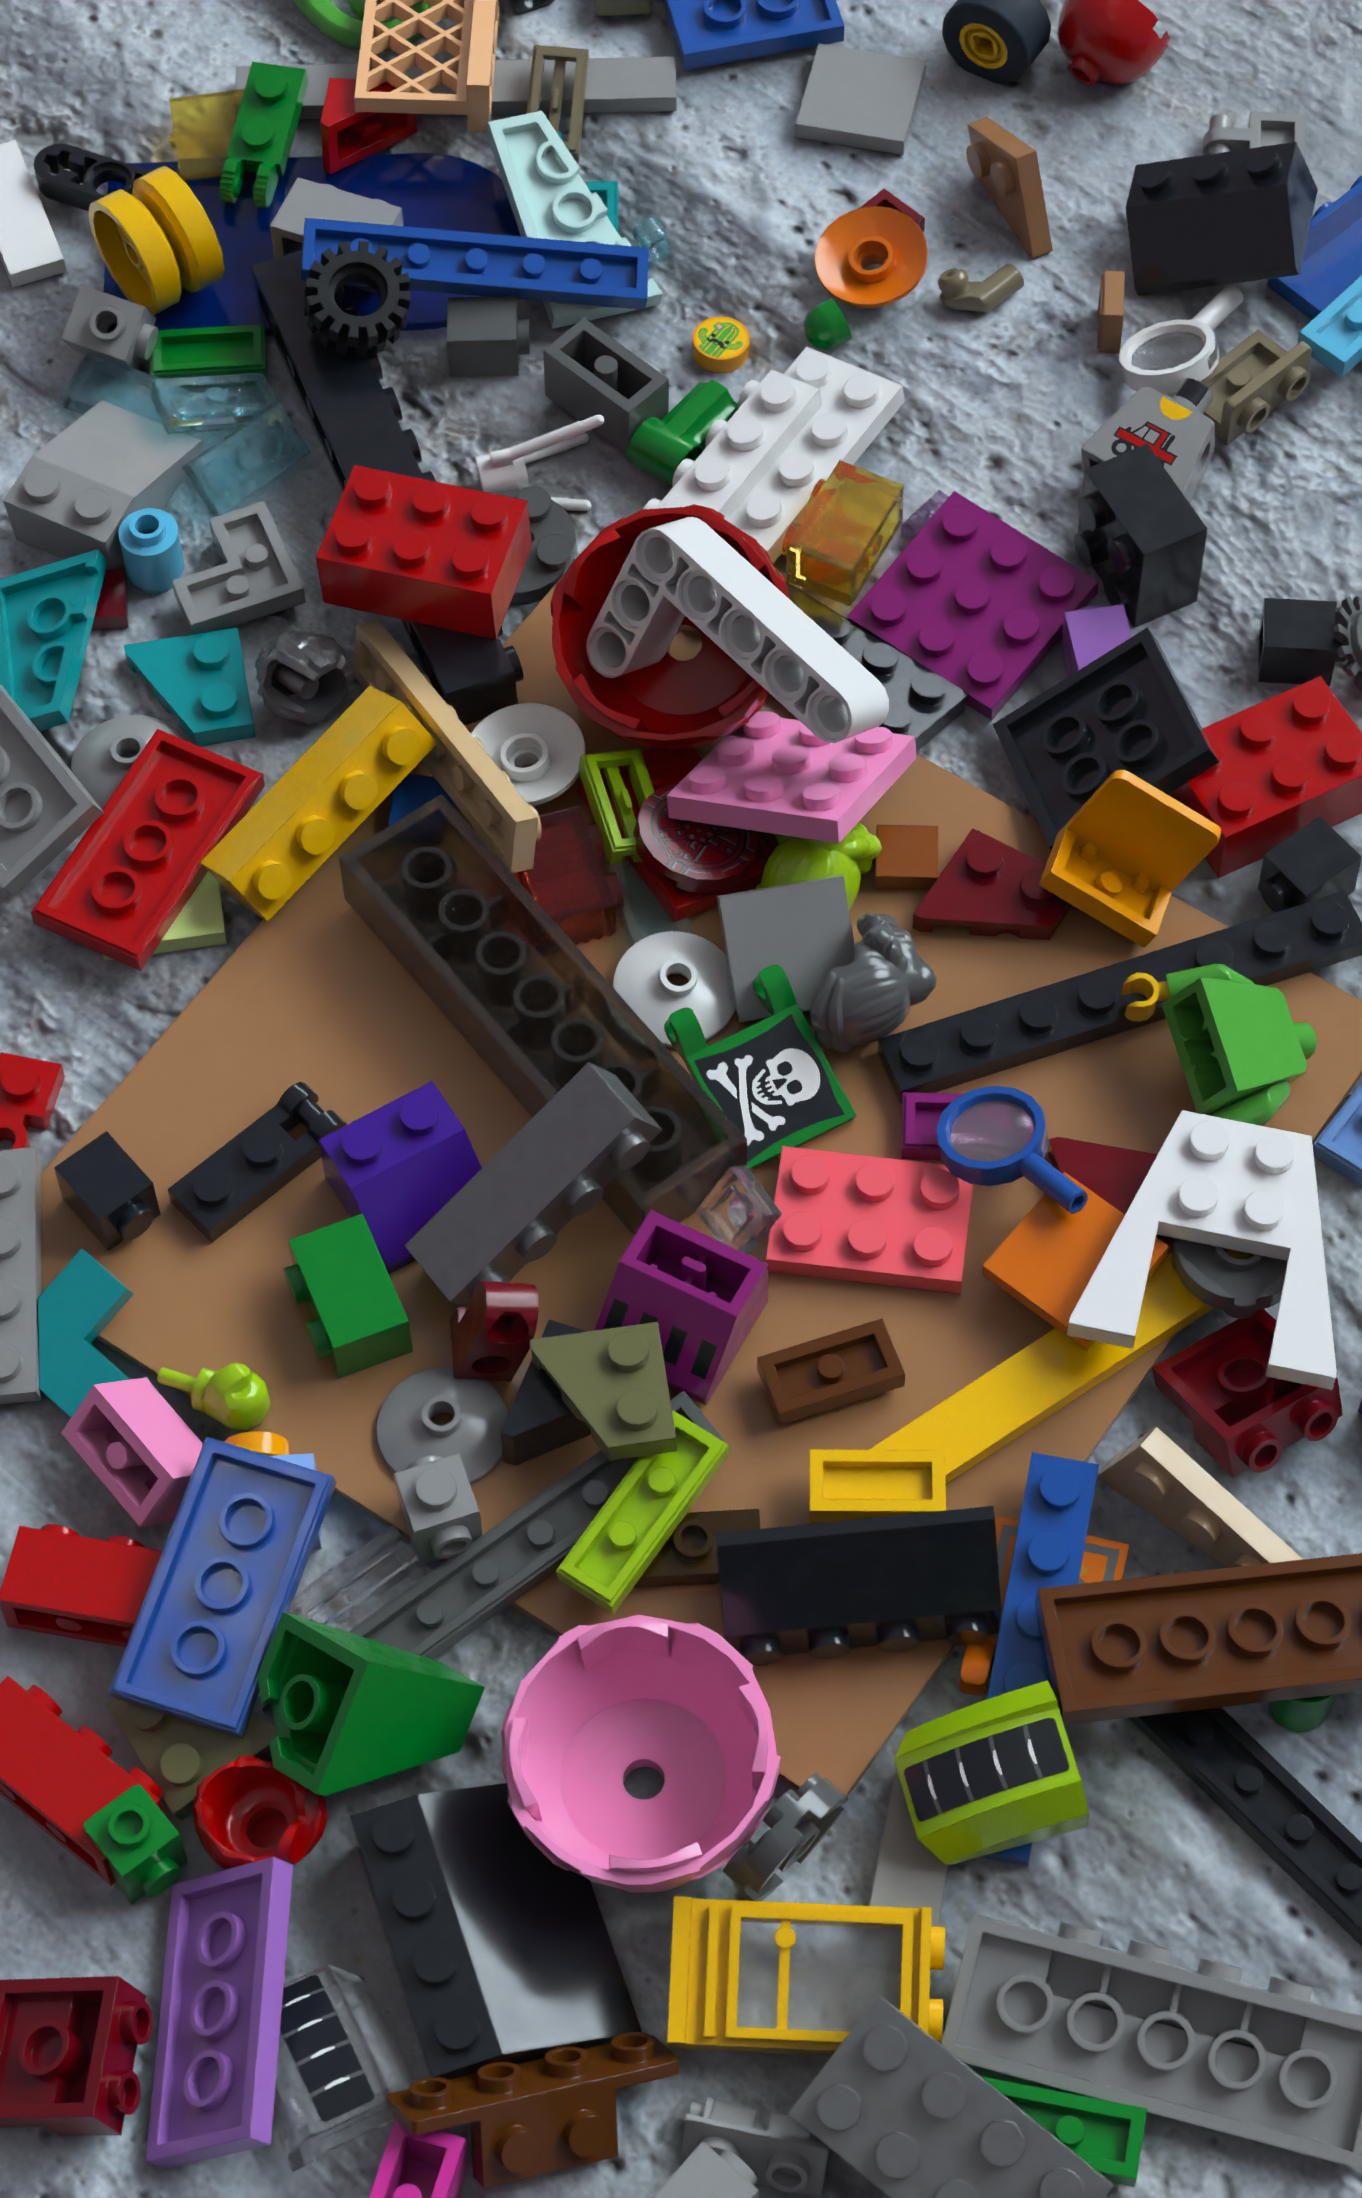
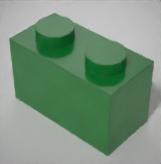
[283,1213,413,1379]

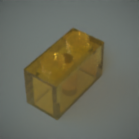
[781,460,904,607]

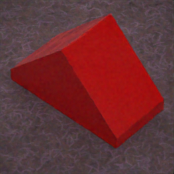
[320,78,417,175]

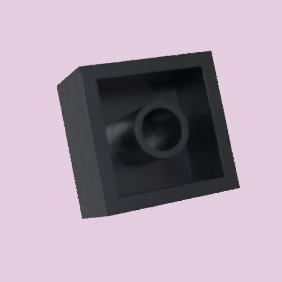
[1074,444,1207,628]

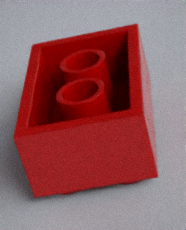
[316,465,532,639]
[1167,676,1362,878]

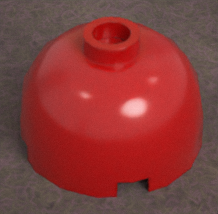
[1057,0,1170,85]

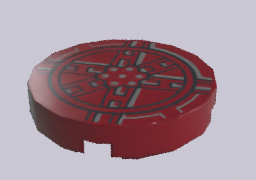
[633,782,759,893]

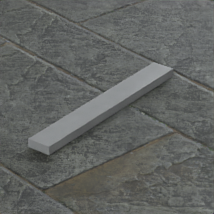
[234,56,677,119]

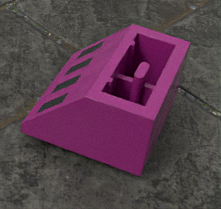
[594,1210,768,1405]

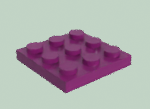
[847,491,1099,721]

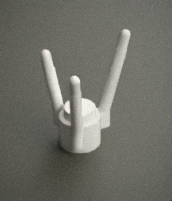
[475,415,604,511]

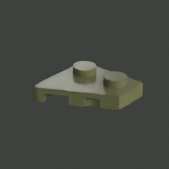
[530,1322,677,1461]
[107,1698,277,1820]

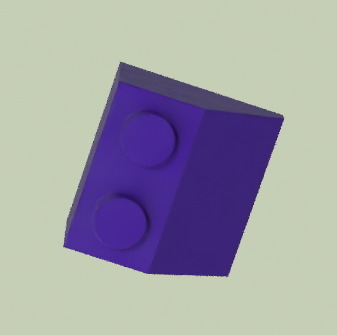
[319,1081,482,1274]

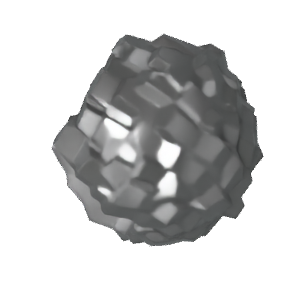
[255,630,352,725]

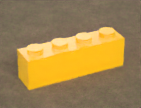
[200,686,438,921]

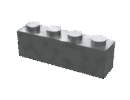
[405,1062,662,1308]

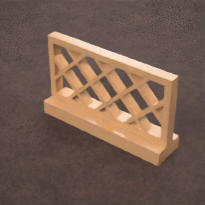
[354,0,500,132]

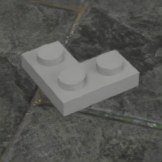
[172,501,306,634]

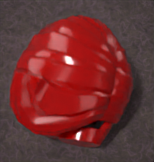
[192,1756,328,1870]

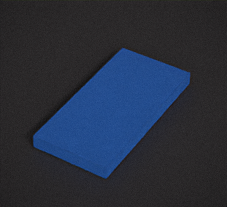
[109,1437,337,1739]

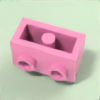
[61,1377,203,1527]

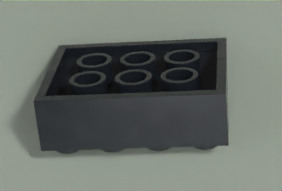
[350,1783,642,2080]

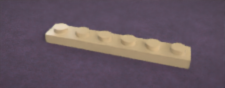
[353,620,542,874]

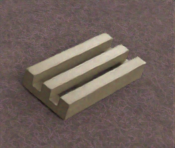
[527,45,589,161]

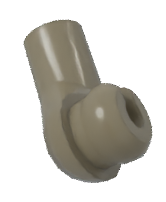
[938,264,1024,312]

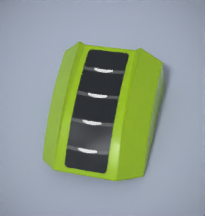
[894,1680,1089,1865]

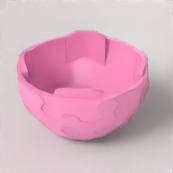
[501,1615,781,1893]

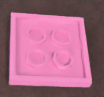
[667,711,917,843]

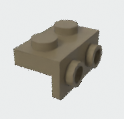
[1201,329,1312,446]

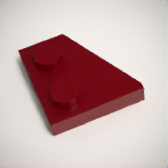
[912,828,1073,940]

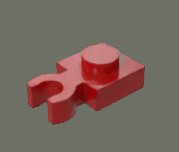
[0,1052,65,1149]

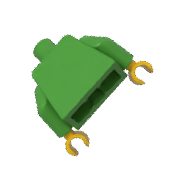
[1121,964,1317,1140]

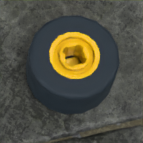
[942,0,1051,85]

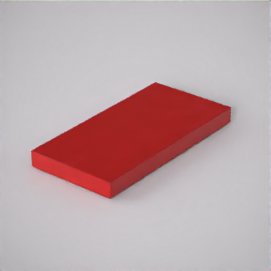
[31,729,265,971]

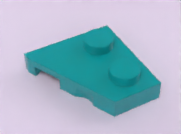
[124,627,256,746]

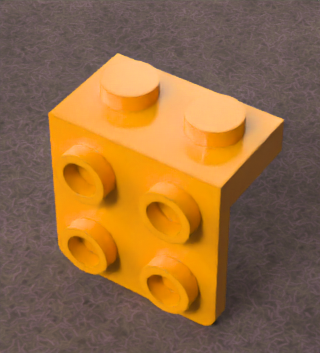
[1039,770,1221,948]

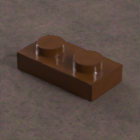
[757,1318,905,1426]

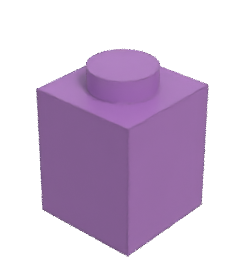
[1060,604,1132,677]

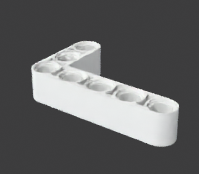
[586,517,889,743]

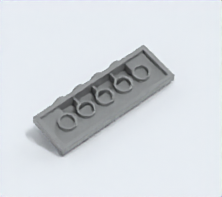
[941,1914,1362,2169]

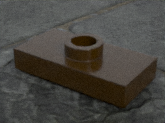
[633,1509,761,1588]

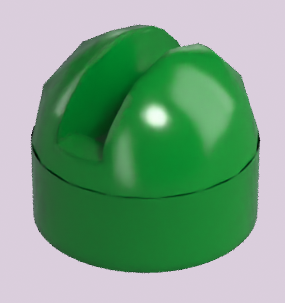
[804,298,852,349]

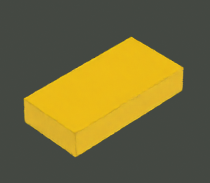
[809,1449,946,1522]

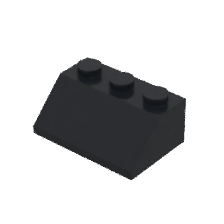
[1126,142,1318,296]

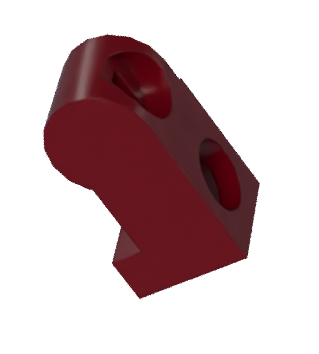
[450,1281,539,1382]

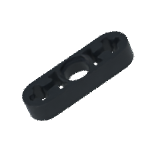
[34,143,151,212]

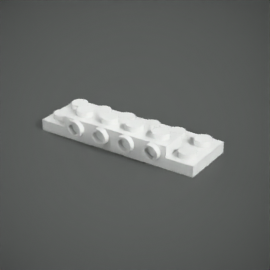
[643,346,905,564]

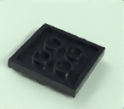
[992,627,1219,850]

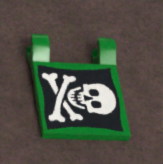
[664,964,857,1173]

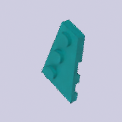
[0,549,108,731]

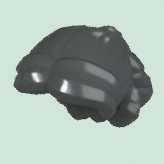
[810,912,937,1053]

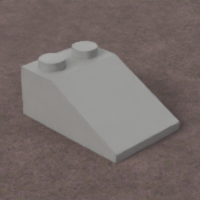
[3,400,203,569]

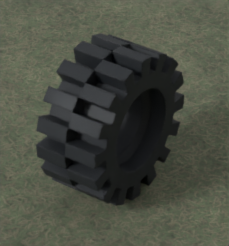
[303,241,411,357]

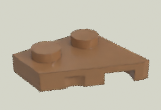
[966,117,1053,258]

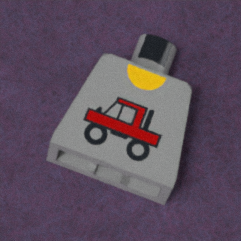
[1081,378,1215,503]

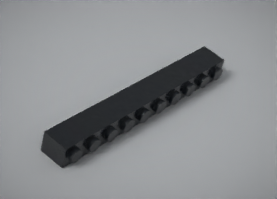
[251,250,524,725]

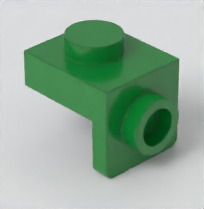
[84,1785,188,1905]

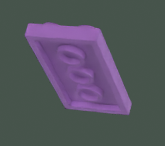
[146,1857,293,2169]

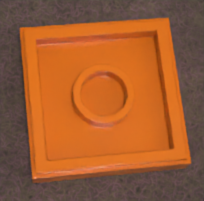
[982,1172,1169,1351]

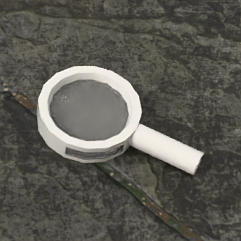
[1119,285,1244,394]

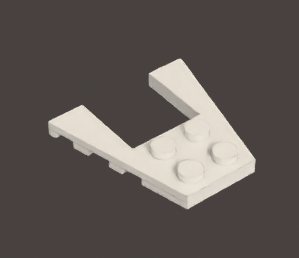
[1067,1110,1337,1390]

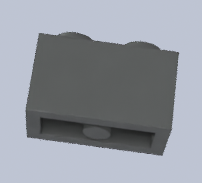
[543,317,669,455]

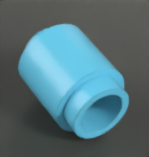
[118,508,184,594]

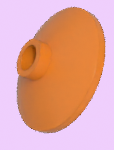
[815,206,928,308]

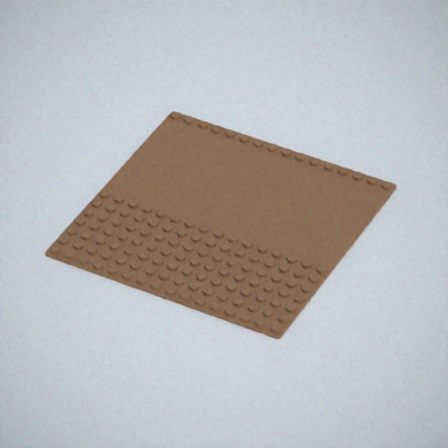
[41,575,1362,1806]

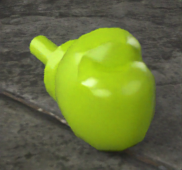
[157,1363,271,1431]

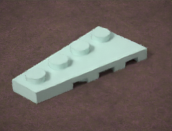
[486,111,663,329]

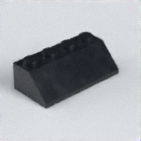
[716,1506,1001,1666]

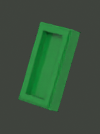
[150,324,267,388]

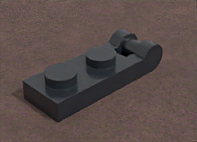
[168,1082,347,1243]

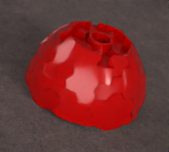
[550,504,791,748]

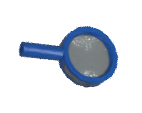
[936,1086,1088,1214]

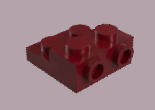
[1152,1309,1343,1478]
[0,1976,153,2136]

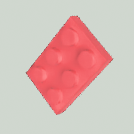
[766,1146,974,1294]

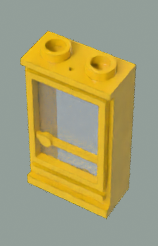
[667,1896,945,2056]

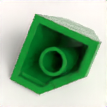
[257,1612,485,1796]

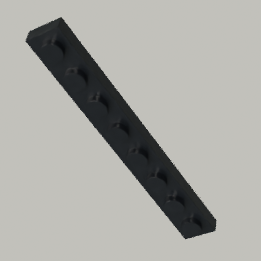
[877,891,1362,1104]

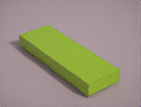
[556,1411,730,1615]

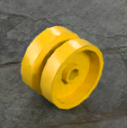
[88,166,225,315]

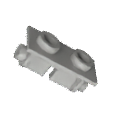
[679,2097,831,2198]

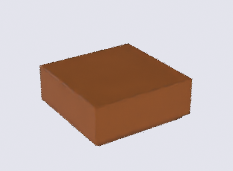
[875,824,938,889]

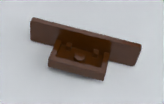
[387,2032,679,2188]

